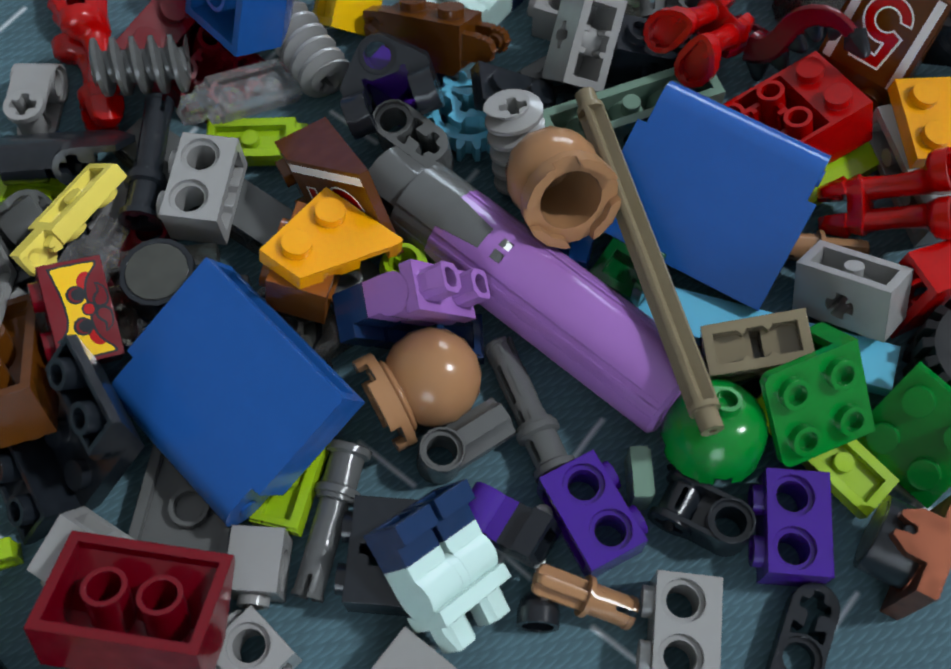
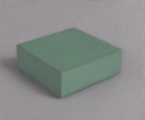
[624,446,655,510]

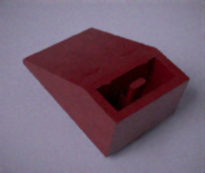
[116,0,274,123]

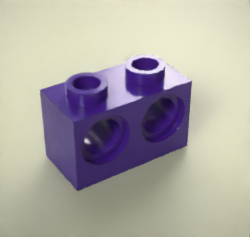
[537,449,648,577]
[747,467,835,587]

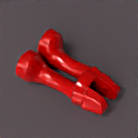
[643,0,755,88]
[51,3,125,130]
[817,146,951,241]

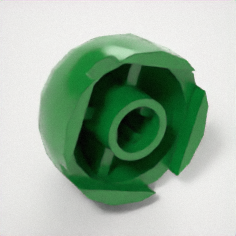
[660,379,768,485]

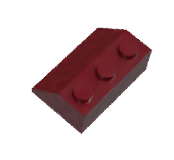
[23,530,235,669]

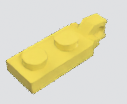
[9,163,127,277]

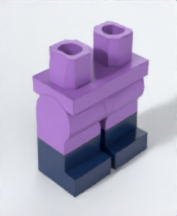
[332,259,490,349]

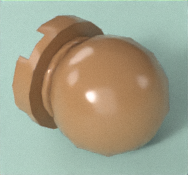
[505,126,621,249]
[352,327,482,452]

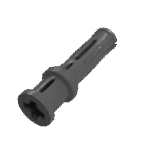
[484,336,575,484]
[290,440,372,603]

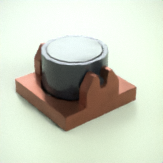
[853,495,951,620]

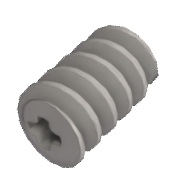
[274,1,350,98]
[483,89,545,196]

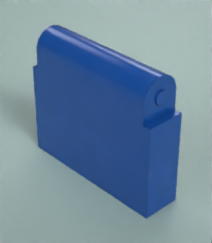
[604,80,832,311]
[112,257,365,527]

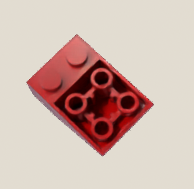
[723,51,873,163]

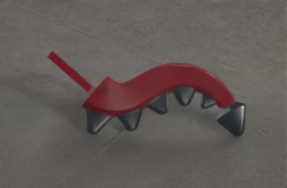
[696,4,871,81]

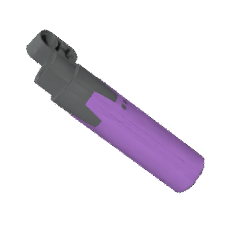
[368,99,705,433]

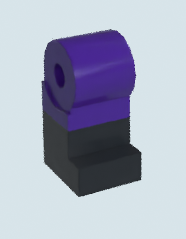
[468,481,562,571]

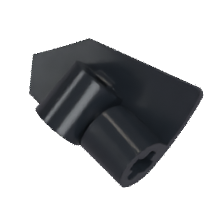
[0,129,136,186]

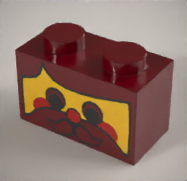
[27,255,125,364]

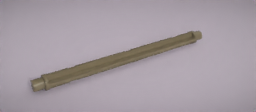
[575,87,725,437]

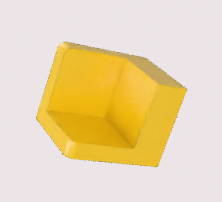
[313,0,383,37]

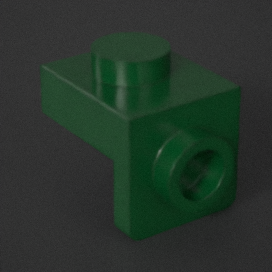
[590,237,667,307]

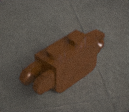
[363,0,511,76]

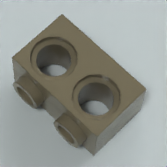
[700,308,815,383]

